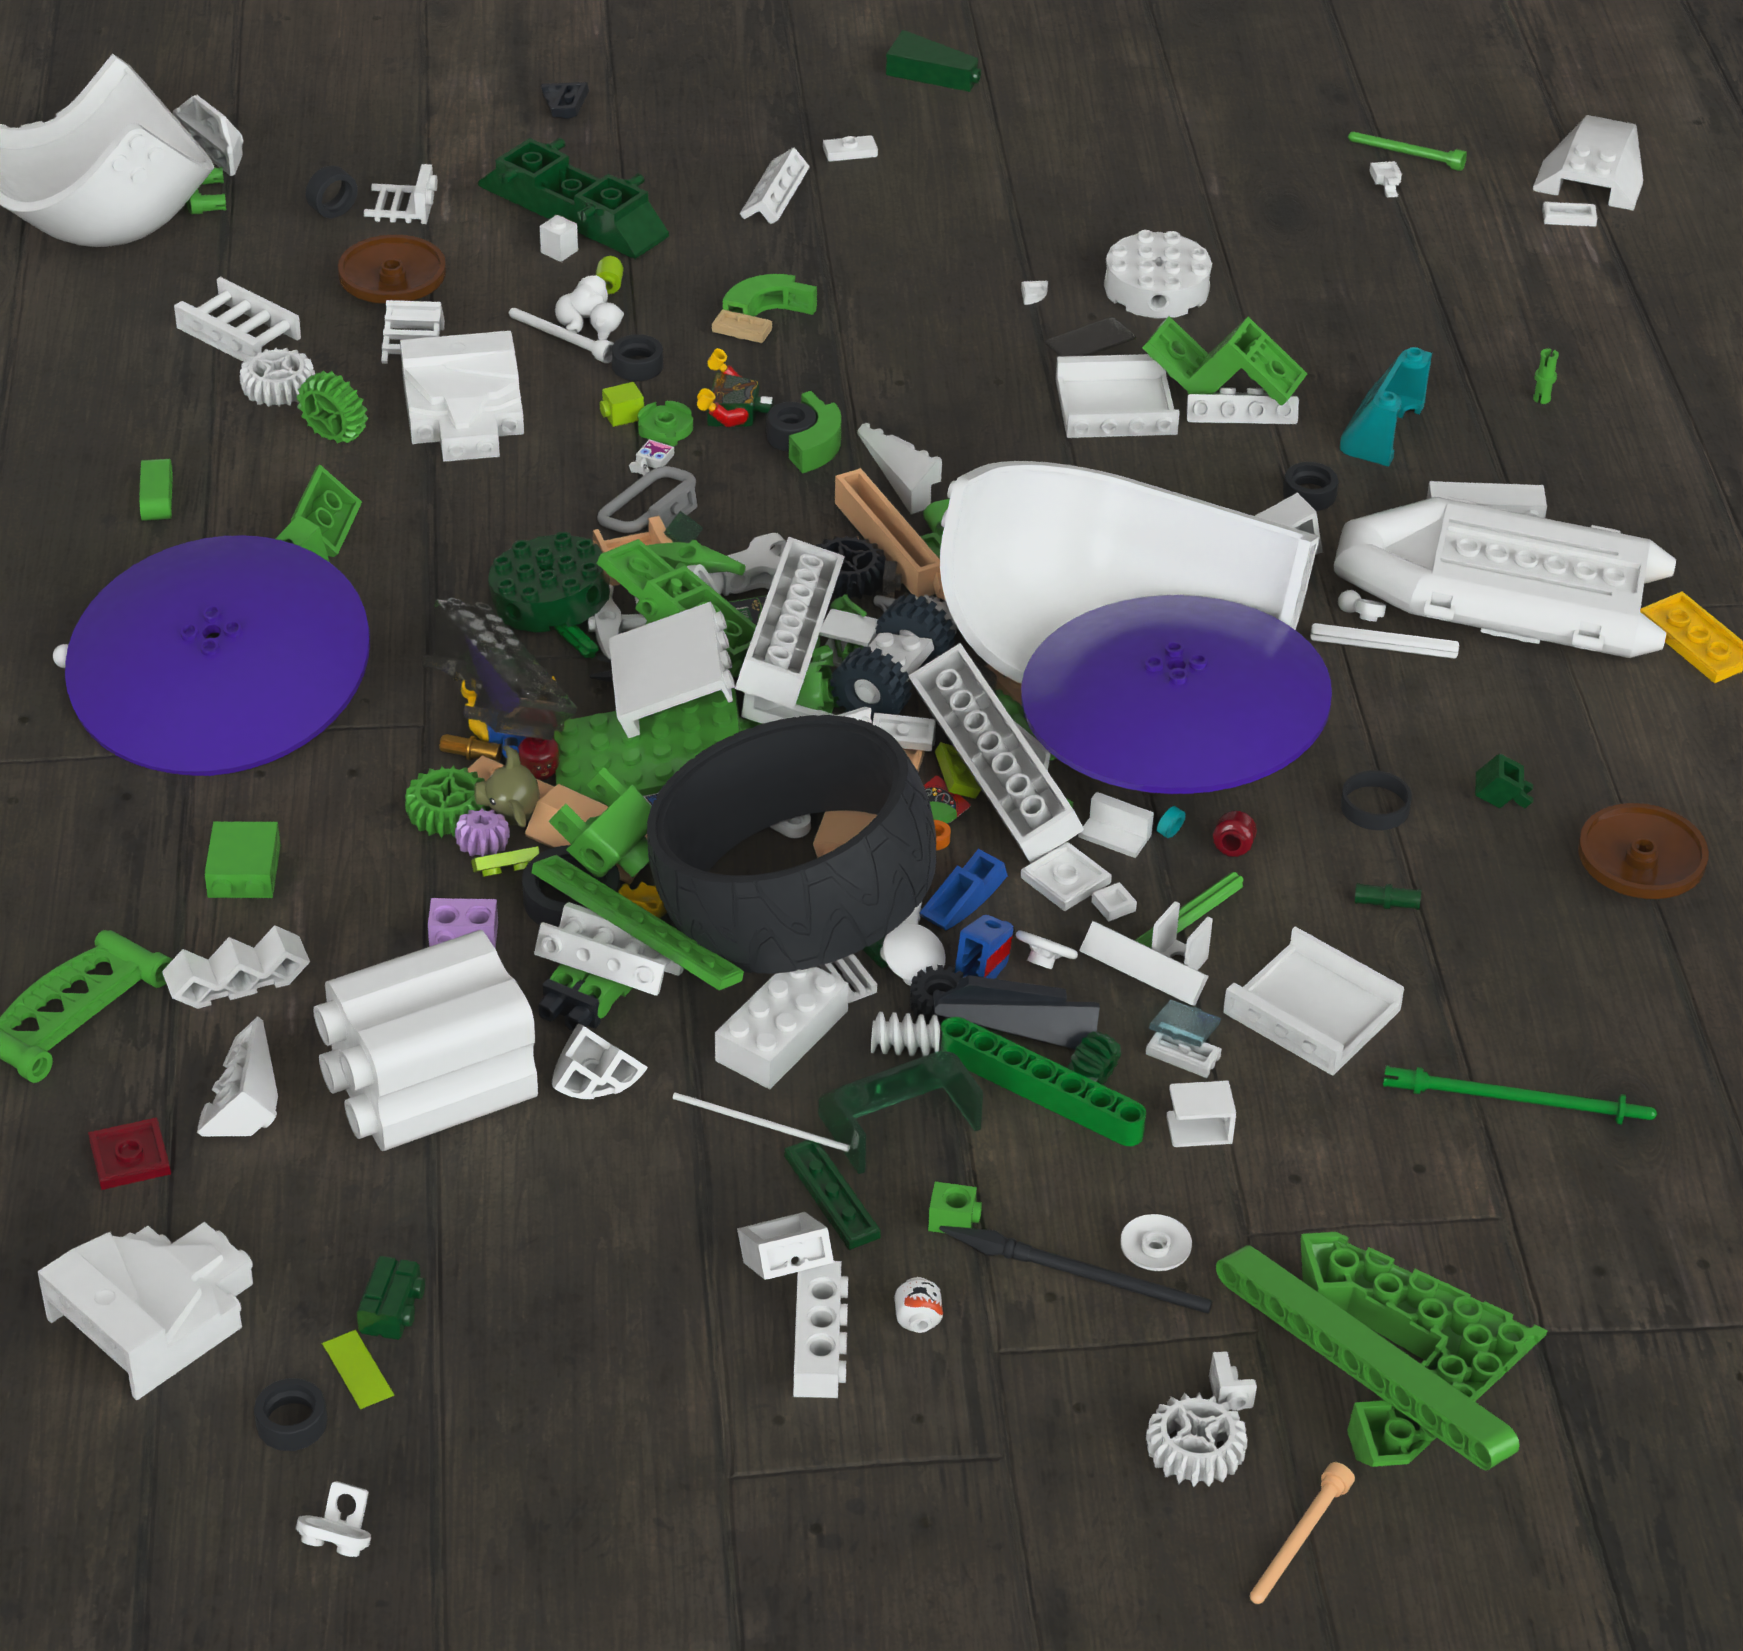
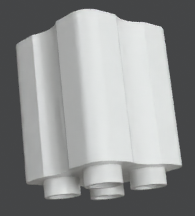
[313,930,538,1151]

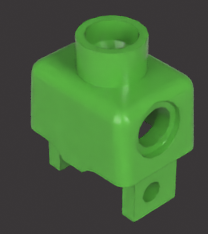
[549,767,652,878]

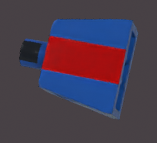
[954,915,1015,979]

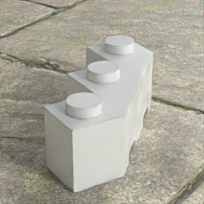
[162,925,310,1009]

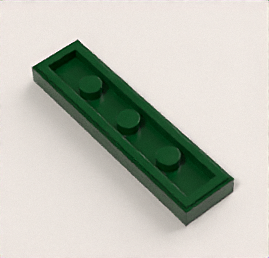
[784,1140,881,1250]

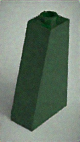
[886,30,981,92]

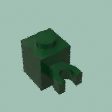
[1475,753,1533,808]

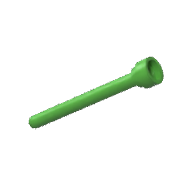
[1348,132,1467,171]

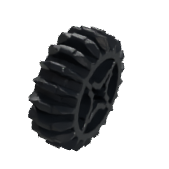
[816,535,887,599]

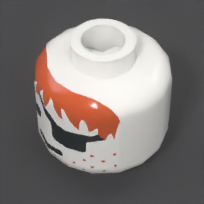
[894,1277,943,1333]

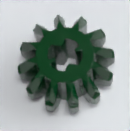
[1068,1031,1121,1084]

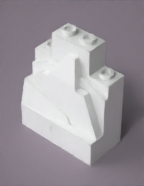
[400,331,524,462]
[38,1222,253,1400]

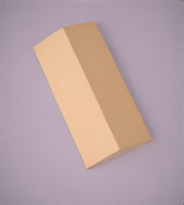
[525,784,647,884]

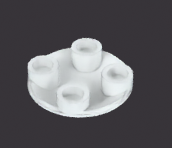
[880,923,946,986]

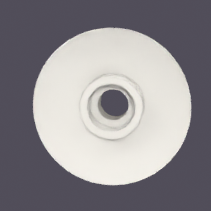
[1121,1214,1192,1271]

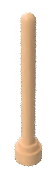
[1250,1462,1355,1604]

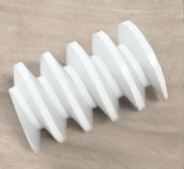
[871,1012,941,1058]

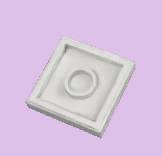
[1021,842,1112,911]

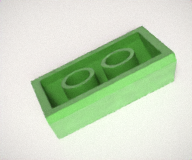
[291,465,362,557]

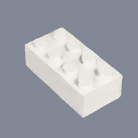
[715,967,849,1089]

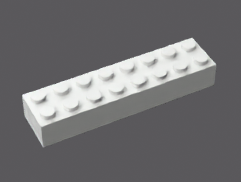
[735,537,845,709]
[908,643,1084,864]

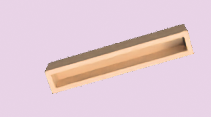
[835,468,940,598]

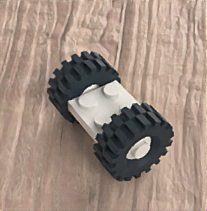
[830,594,956,724]

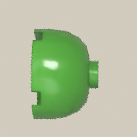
[796,660,840,714]

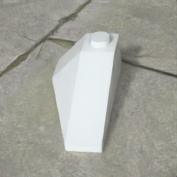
[197,1017,278,1136]

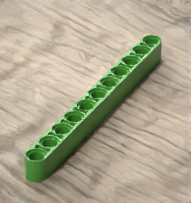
[1216,1245,1520,1470]

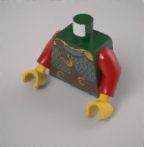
[697,348,774,427]

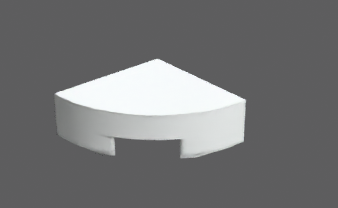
[1021,281,1048,305]

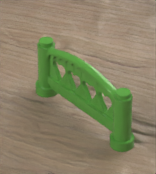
[0,930,173,1083]

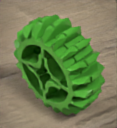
[296,371,368,443]
[405,765,490,838]

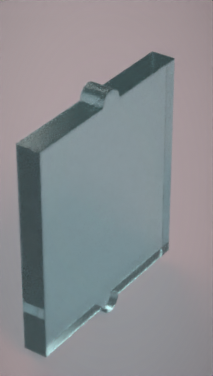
[1149,1000,1221,1047]

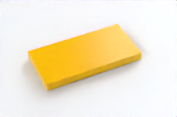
[1640,591,1743,683]

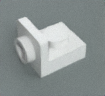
[1209,1352,1257,1410]

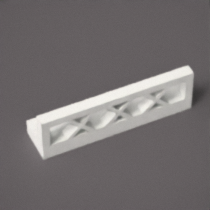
[740,147,810,224]

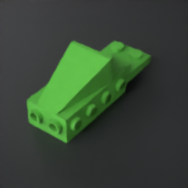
[597,539,756,678]

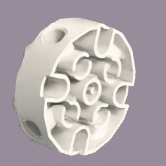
[1104,230,1212,318]

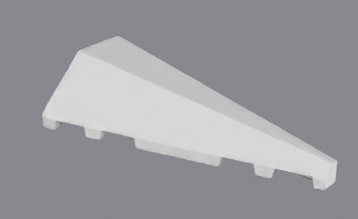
[857,423,942,514]

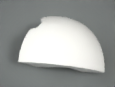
[552,1023,648,1099]

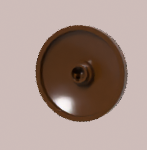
[338,234,446,304]
[1578,803,1709,899]

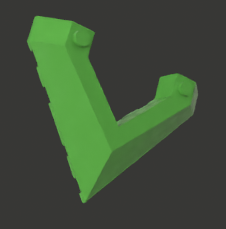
[1300,1232,1548,1467]

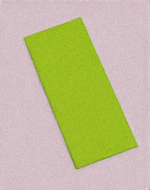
[322,1330,394,1409]

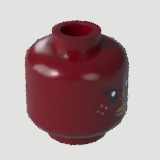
[518,733,559,780]

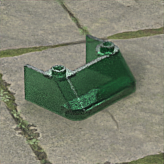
[818,1051,983,1174]

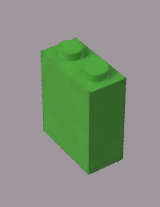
[204,822,281,898]

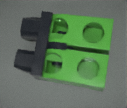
[538,964,632,1031]

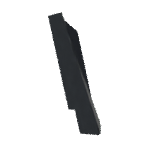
[933,975,1100,1050]

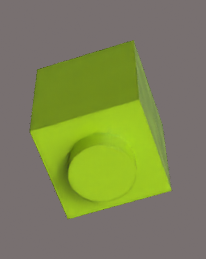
[599,382,644,427]

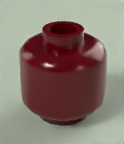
[1213,810,1257,857]

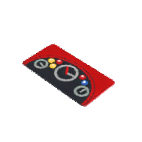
[924,775,971,823]

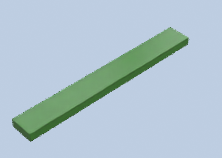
[532,855,744,990]

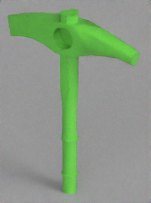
[645,540,746,625]

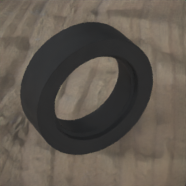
[522,845,620,927]

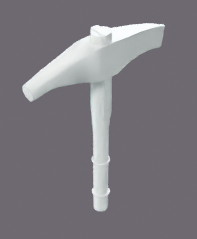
[588,584,647,660]

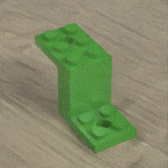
[1142,316,1307,406]

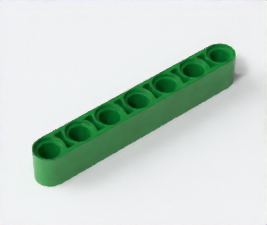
[940,1017,1146,1146]

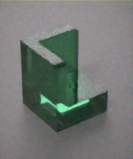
[664,510,703,543]

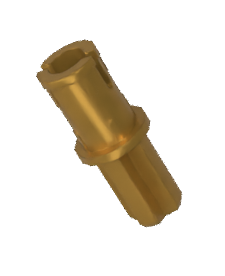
[439,734,502,762]

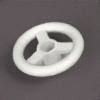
[1016,930,1078,969]

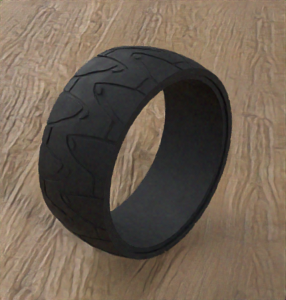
[647,715,936,974]

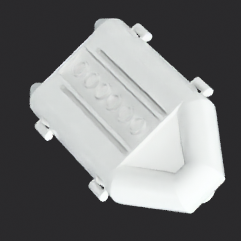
[1334,496,1676,658]

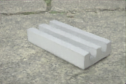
[1542,202,1597,226]
[819,954,877,1003]
[1146,1025,1222,1078]

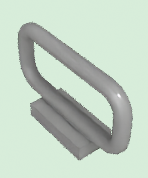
[597,466,698,533]

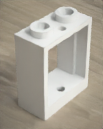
[737,1212,834,1280]

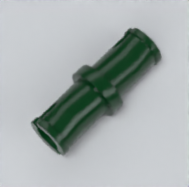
[1355,883,1422,910]

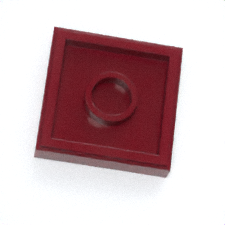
[88,1117,171,1190]

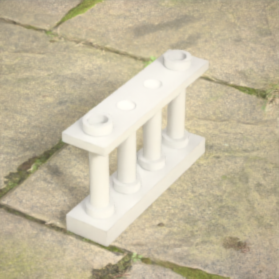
[174,277,301,362]
[534,902,684,996]

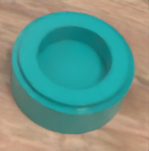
[1157,806,1186,838]

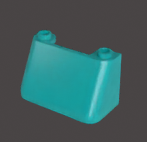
[1340,347,1432,467]

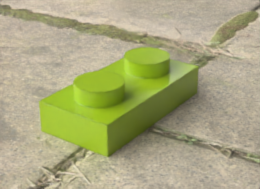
[935,742,981,799]
[471,846,539,877]

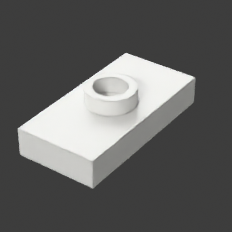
[823,135,878,162]

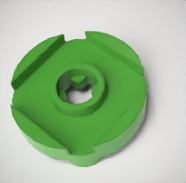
[638,401,693,447]

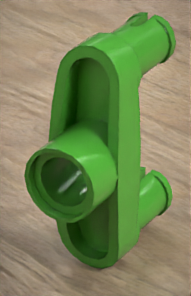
[186,167,226,214]

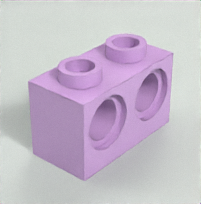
[428,898,498,948]

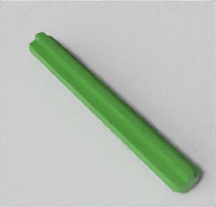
[1135,872,1244,949]

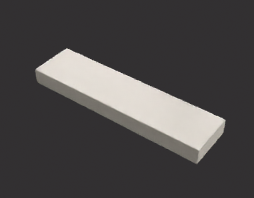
[1079,921,1209,1006]

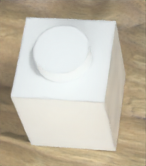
[540,215,578,262]

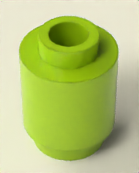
[596,256,623,294]

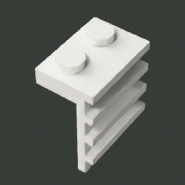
[364,164,437,224]
[381,300,445,364]

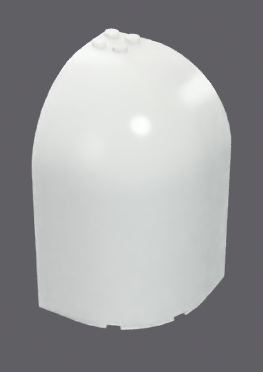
[0,54,214,247]
[940,461,1320,683]

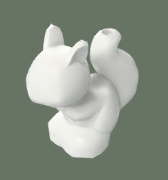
[555,275,624,340]

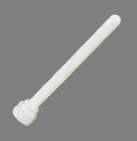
[509,308,614,363]

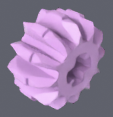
[455,808,510,857]

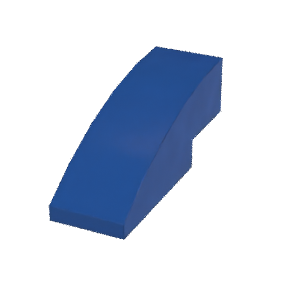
[919,849,1008,931]

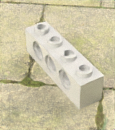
[794,1261,848,1398]

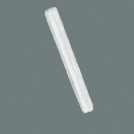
[1310,623,1459,659]

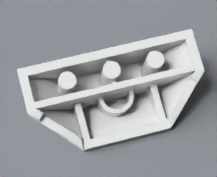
[173,95,243,176]

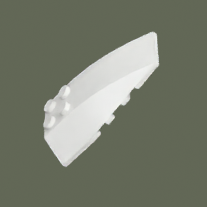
[1533,115,1643,210]

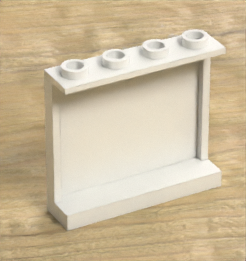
[1056,354,1179,438]
[609,601,735,738]
[1223,927,1404,1076]

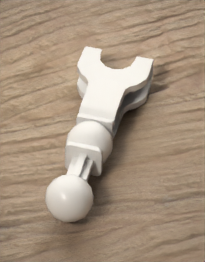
[635,533,786,604]

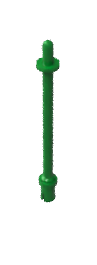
[1383,1065,1657,1125]

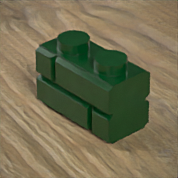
[357,1256,425,1340]

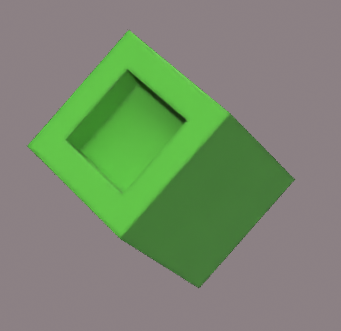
[928,1181,982,1233]

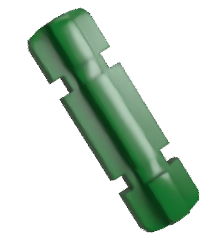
[554,623,598,659]

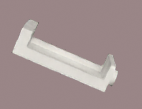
[741,694,872,724]

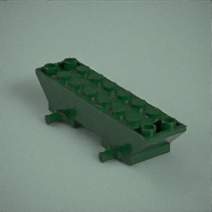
[478,137,669,259]

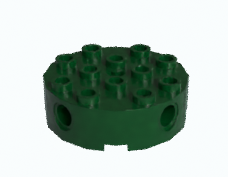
[488,532,610,632]

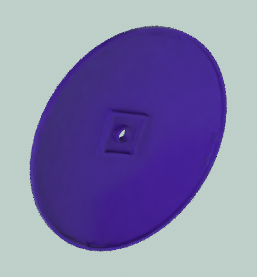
[65,535,370,776]
[1021,595,1332,794]

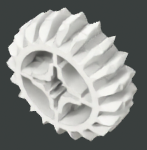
[239,348,315,407]
[1146,1392,1248,1487]

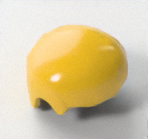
[618,882,667,919]

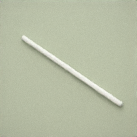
[673,1092,850,1152]

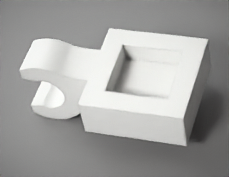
[1370,161,1402,198]

